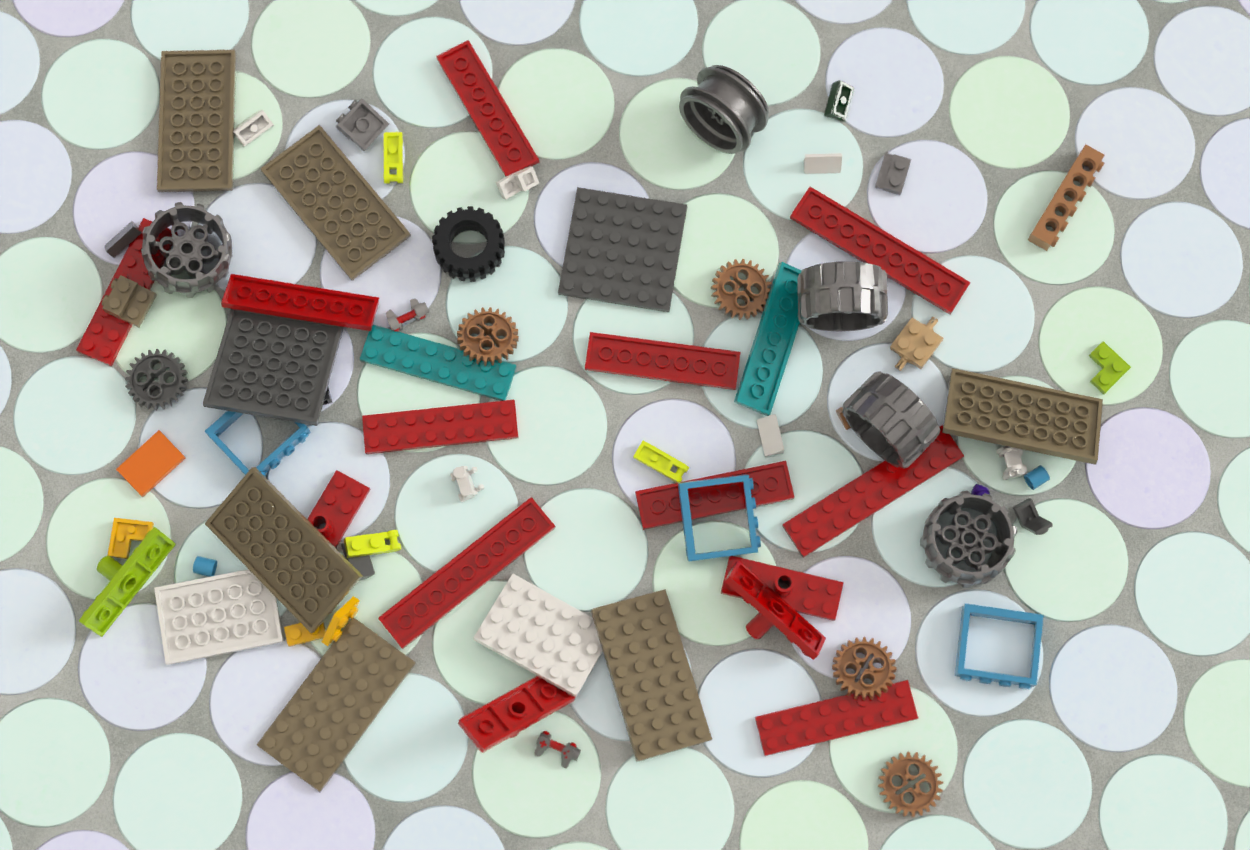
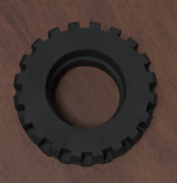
[432,206,505,282]

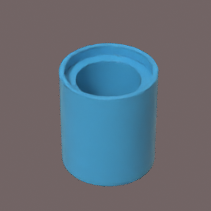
[1024,465,1050,490]
[193,556,217,577]

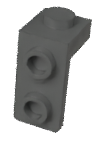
[1012,498,1053,535]

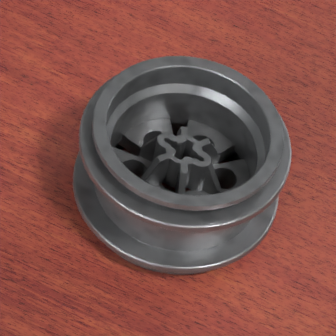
[679,65,769,154]

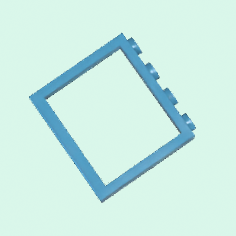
[205,411,311,477]
[678,474,761,561]
[955,604,1044,689]

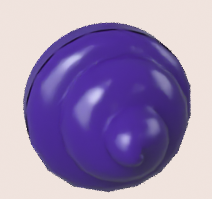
[971,484,990,496]

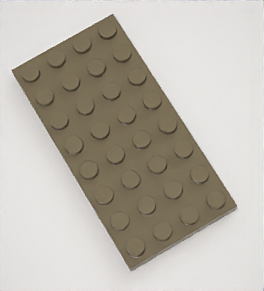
[157,50,236,192]
[261,125,411,281]
[942,368,1103,465]
[205,467,363,633]
[591,589,712,762]
[257,618,416,792]

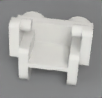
[996,446,1027,480]
[450,466,485,503]

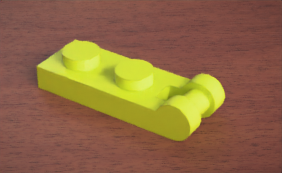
[384,132,403,184]
[633,440,689,483]
[344,530,401,558]

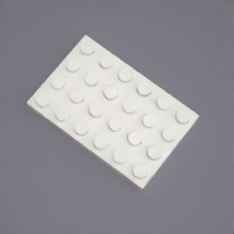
[154,569,284,665]
[473,574,603,697]

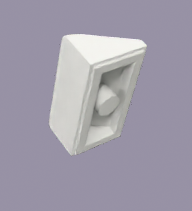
[233,109,274,147]
[803,153,842,174]
[756,414,784,457]

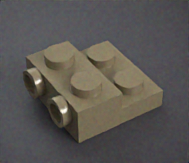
[102,275,157,328]

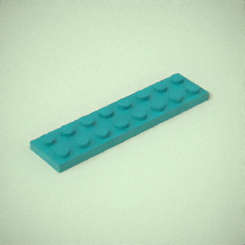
[734,262,802,416]
[360,325,517,401]

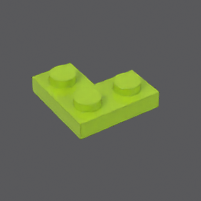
[1089,341,1131,394]

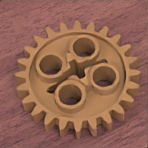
[711,259,772,320]
[457,307,519,366]
[832,637,897,700]
[878,751,943,817]

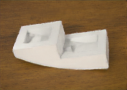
[496,166,539,200]

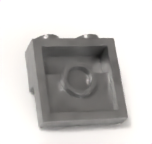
[335,98,389,151]

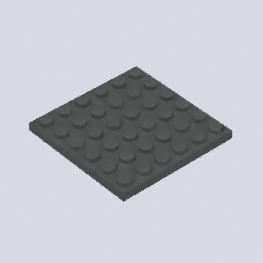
[558,187,687,312]
[203,309,344,426]

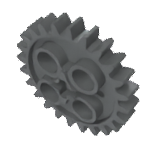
[125,349,188,411]

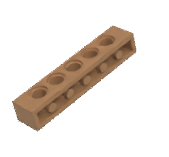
[1028,144,1105,251]

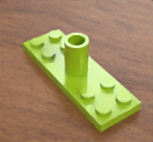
[79,527,176,637]

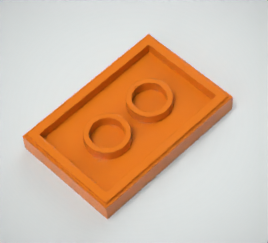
[116,430,186,497]

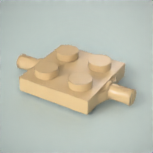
[890,316,943,371]

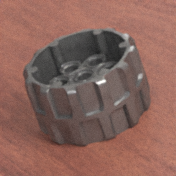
[141,202,233,298]
[797,261,888,332]
[842,371,940,469]
[920,491,1018,588]

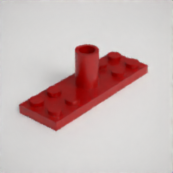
[307,470,371,548]
[721,556,844,621]
[725,560,826,660]
[458,676,576,753]

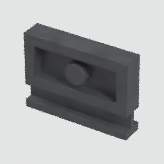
[875,152,911,195]

